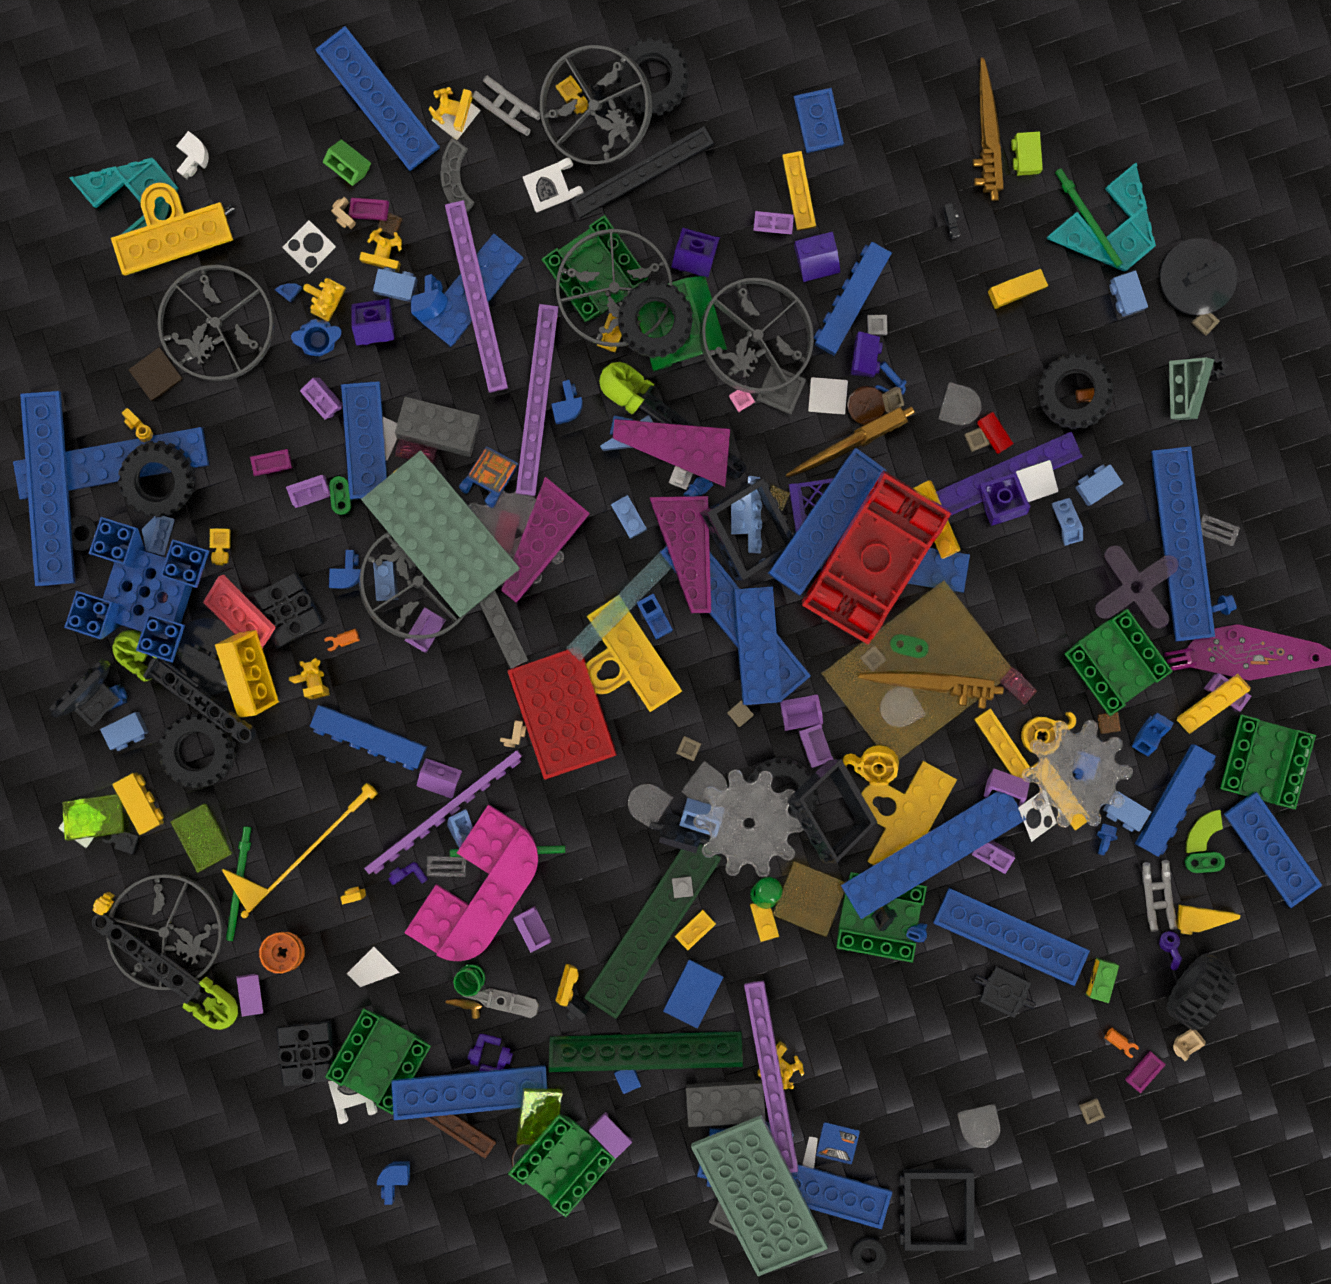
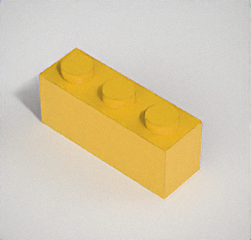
[112,772,164,835]

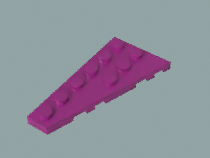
[613,419,730,487]
[502,477,590,603]
[649,496,711,613]

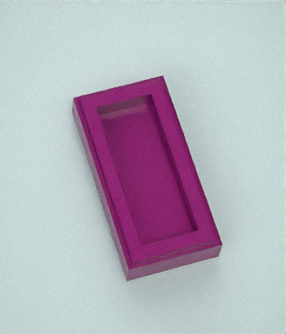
[348,198,389,221]
[250,449,292,476]
[1125,1051,1166,1093]

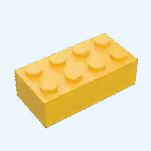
[215,630,279,717]

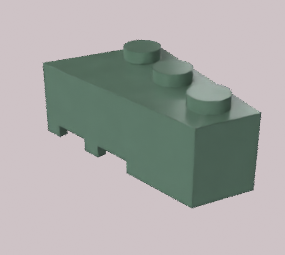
[1169,357,1214,420]

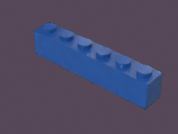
[814,242,892,356]
[310,705,427,771]
[1135,744,1216,857]

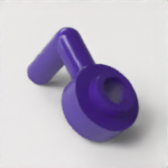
[388,862,428,885]
[1159,932,1182,970]
[468,1034,501,1066]
[479,1047,513,1071]

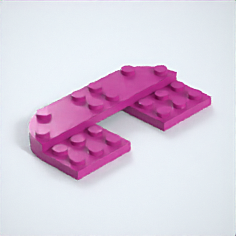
[405,804,538,961]

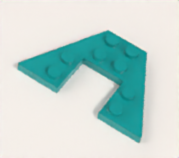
[70,158,179,234]
[1047,163,1156,271]

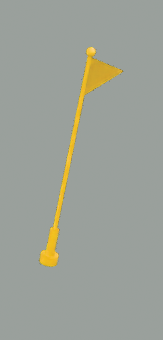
[222,783,378,918]

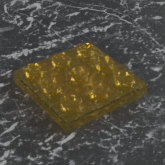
[772,862,845,937]

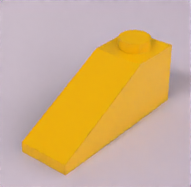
[988,269,1048,309]
[1176,905,1240,935]

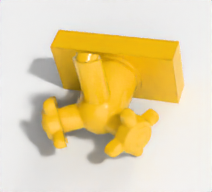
[360,228,402,272]

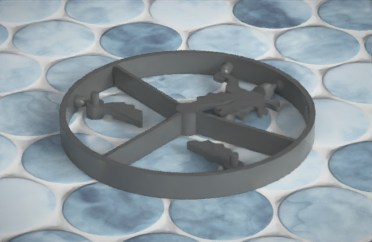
[540,45,652,164]
[556,229,672,347]
[158,265,274,381]
[700,278,814,394]
[359,532,466,640]
[106,874,224,990]

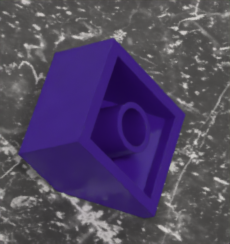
[671,228,719,277]
[794,232,841,282]
[352,299,394,345]
[851,332,883,378]
[980,473,1030,526]

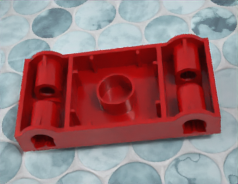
[802,470,951,645]

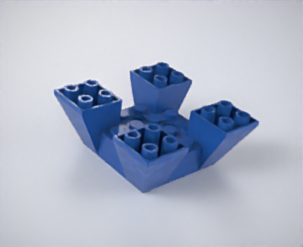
[64,517,209,663]

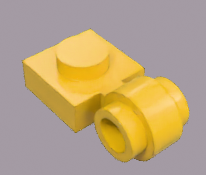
[555,75,589,114]
[122,408,153,442]
[210,529,231,566]
[92,892,115,915]

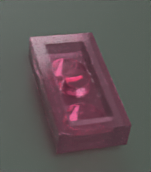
[395,439,437,464]
[494,511,520,553]
[1000,667,1037,705]

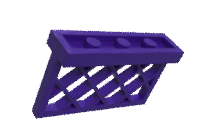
[789,478,843,557]

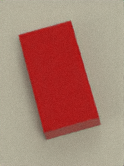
[977,412,1014,454]

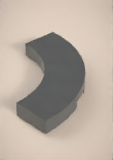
[440,137,475,213]

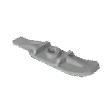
[463,988,539,1018]

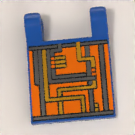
[459,446,519,508]

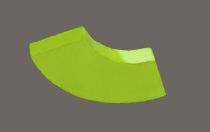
[1186,810,1223,853]

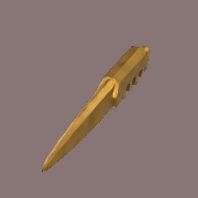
[973,57,1004,201]
[785,406,915,477]
[858,672,1004,708]

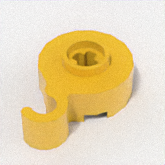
[1021,712,1076,755]
[842,745,899,787]

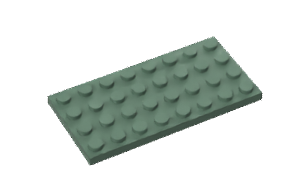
[361,451,520,618]
[691,1115,828,1276]

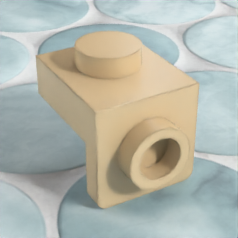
[332,197,356,229]
[500,720,526,748]
[1173,1029,1206,1061]

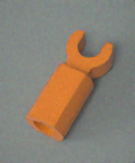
[1075,388,1094,403]
[324,628,360,651]
[1105,1028,1139,1058]

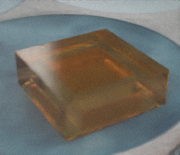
[377,213,403,237]
[1098,712,1121,734]

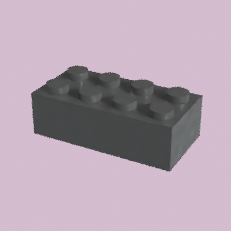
[395,397,480,457]
[686,1079,766,1127]

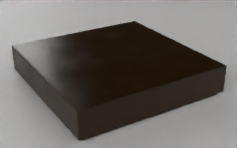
[129,347,183,401]

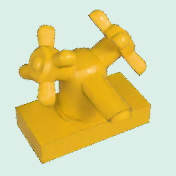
[429,87,473,132]
[303,278,346,322]
[289,658,330,700]
[757,1041,804,1089]

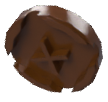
[847,386,885,425]

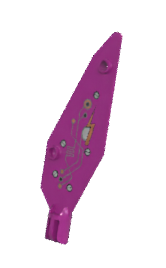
[1164,624,1331,681]

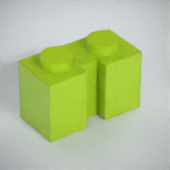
[1011,132,1043,176]

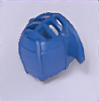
[291,319,341,357]

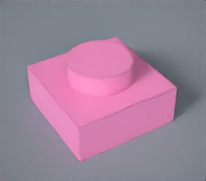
[729,390,755,413]

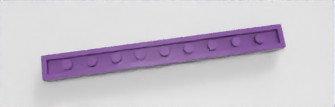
[445,200,508,393]
[516,304,558,496]
[364,750,523,874]
[744,981,799,1173]

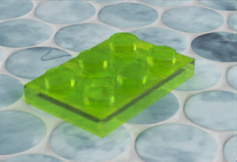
[62,794,124,841]
[171,803,233,873]
[516,1088,562,1145]

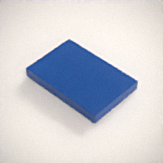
[794,88,844,153]
[663,959,723,1029]

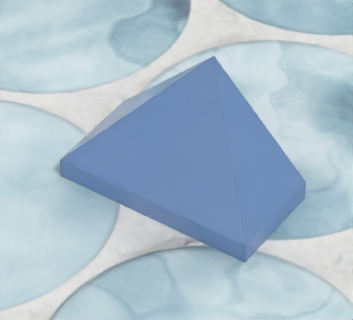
[142,516,175,556]
[447,809,473,848]

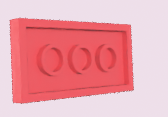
[203,574,276,649]

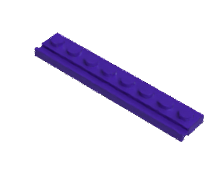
[936,432,1083,516]

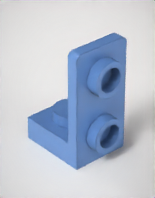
[1052,498,1083,546]

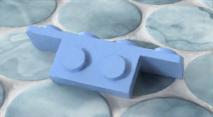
[731,476,762,554]

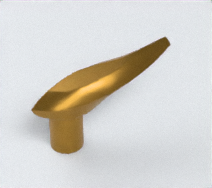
[446,999,482,1019]

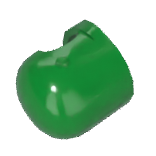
[750,877,783,909]
[453,964,485,997]

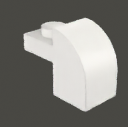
[177,131,209,179]

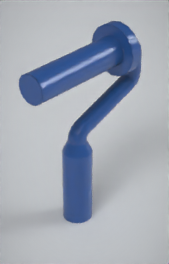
[875,361,907,395]

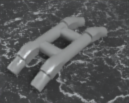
[472,75,541,136]
[1142,860,1177,932]

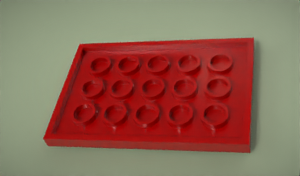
[508,646,617,780]

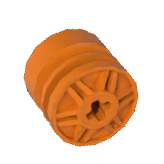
[259,932,305,973]

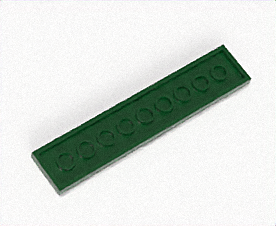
[584,844,721,1019]
[549,1032,743,1072]

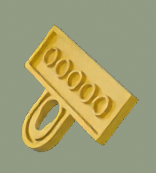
[111,183,233,276]
[586,595,682,712]
[861,761,957,865]

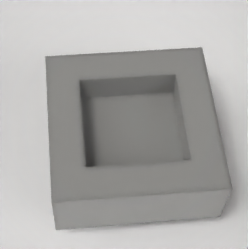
[867,315,887,335]
[672,876,693,898]

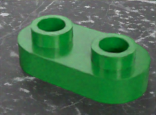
[329,476,352,515]
[890,634,929,658]
[1185,852,1225,873]

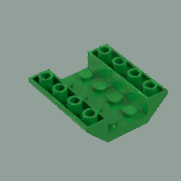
[542,215,649,322]
[637,276,727,371]
[1065,609,1173,716]
[1220,714,1316,810]
[836,872,927,963]
[325,1009,431,1115]
[508,1114,616,1217]

